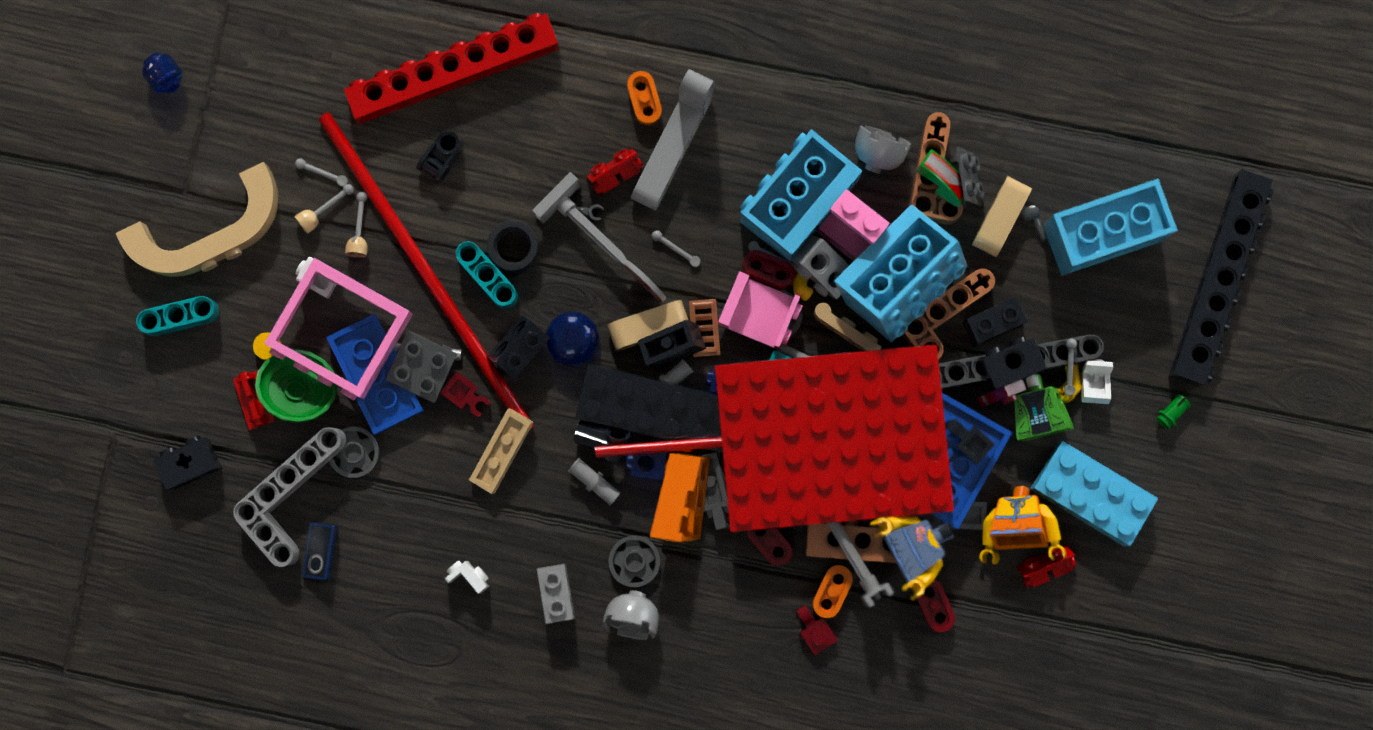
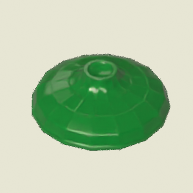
[255,349,337,423]

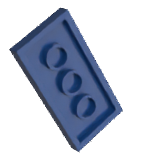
[326,313,424,435]

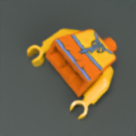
[979,486,1066,565]

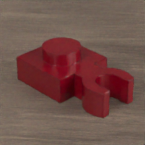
[440,370,490,417]
[976,380,1026,409]

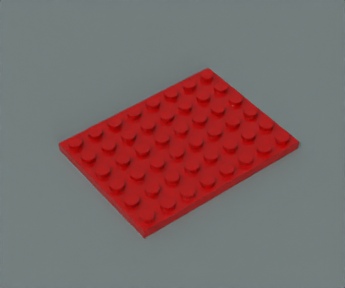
[715,344,954,532]

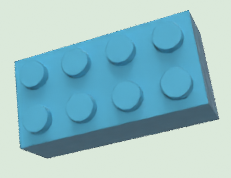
[1029,441,1158,547]

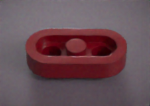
[742,250,795,290]
[747,528,792,566]
[916,580,955,632]

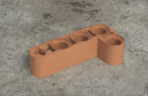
[909,112,963,225]
[902,269,995,359]

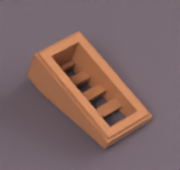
[689,299,720,357]

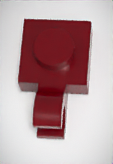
[796,605,838,655]

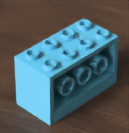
[740,129,862,262]
[1043,179,1177,276]
[834,204,968,342]

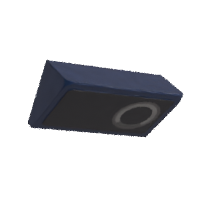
[302,522,338,580]

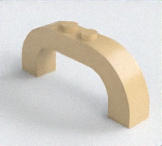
[115,162,278,277]

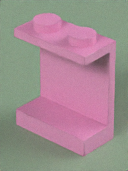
[816,189,890,261]
[718,271,803,350]

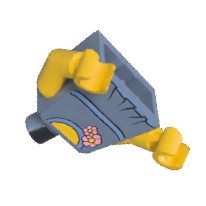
[871,515,954,600]

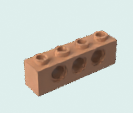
[805,521,896,563]

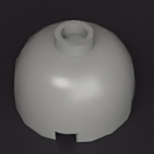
[855,125,911,174]
[602,591,659,640]

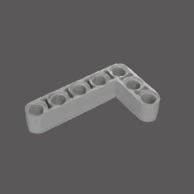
[631,69,714,210]
[233,427,347,567]

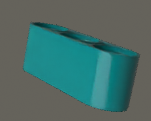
[455,241,518,309]
[136,296,220,336]

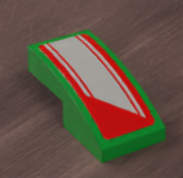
[916,149,964,208]

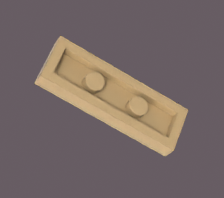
[469,409,534,494]

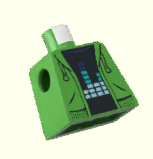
[1014,374,1074,441]

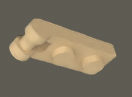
[814,303,881,352]

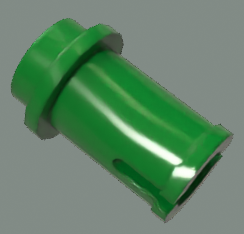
[1156,394,1191,429]

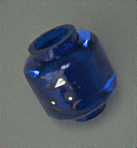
[142,52,183,93]

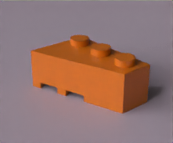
[650,453,710,542]

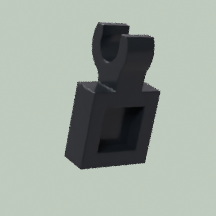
[945,418,996,465]

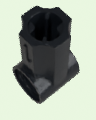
[573,420,630,462]

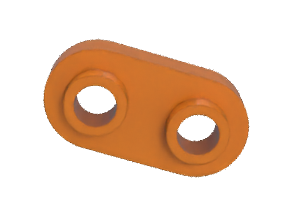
[627,71,662,125]
[813,565,853,618]

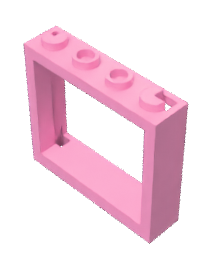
[264,258,413,400]

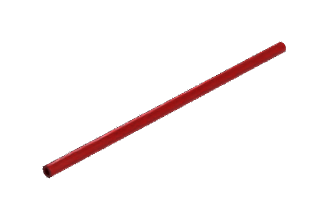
[318,112,534,430]

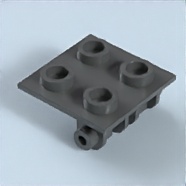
[950,147,984,208]
[386,330,457,403]

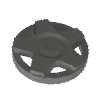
[329,427,380,478]
[609,536,660,587]

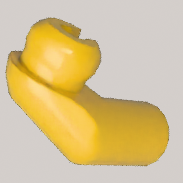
[793,264,813,301]
[1058,364,1082,403]

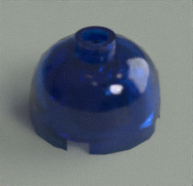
[546,311,600,366]

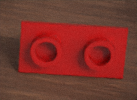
[586,149,644,194]
[233,370,276,430]
[1016,545,1077,588]

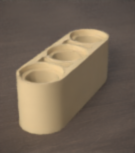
[972,176,1032,257]
[607,300,688,351]

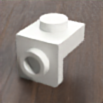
[296,256,337,299]
[1080,359,1113,404]
[445,561,489,594]

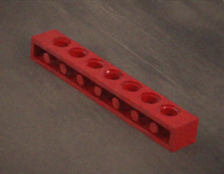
[344,13,560,124]

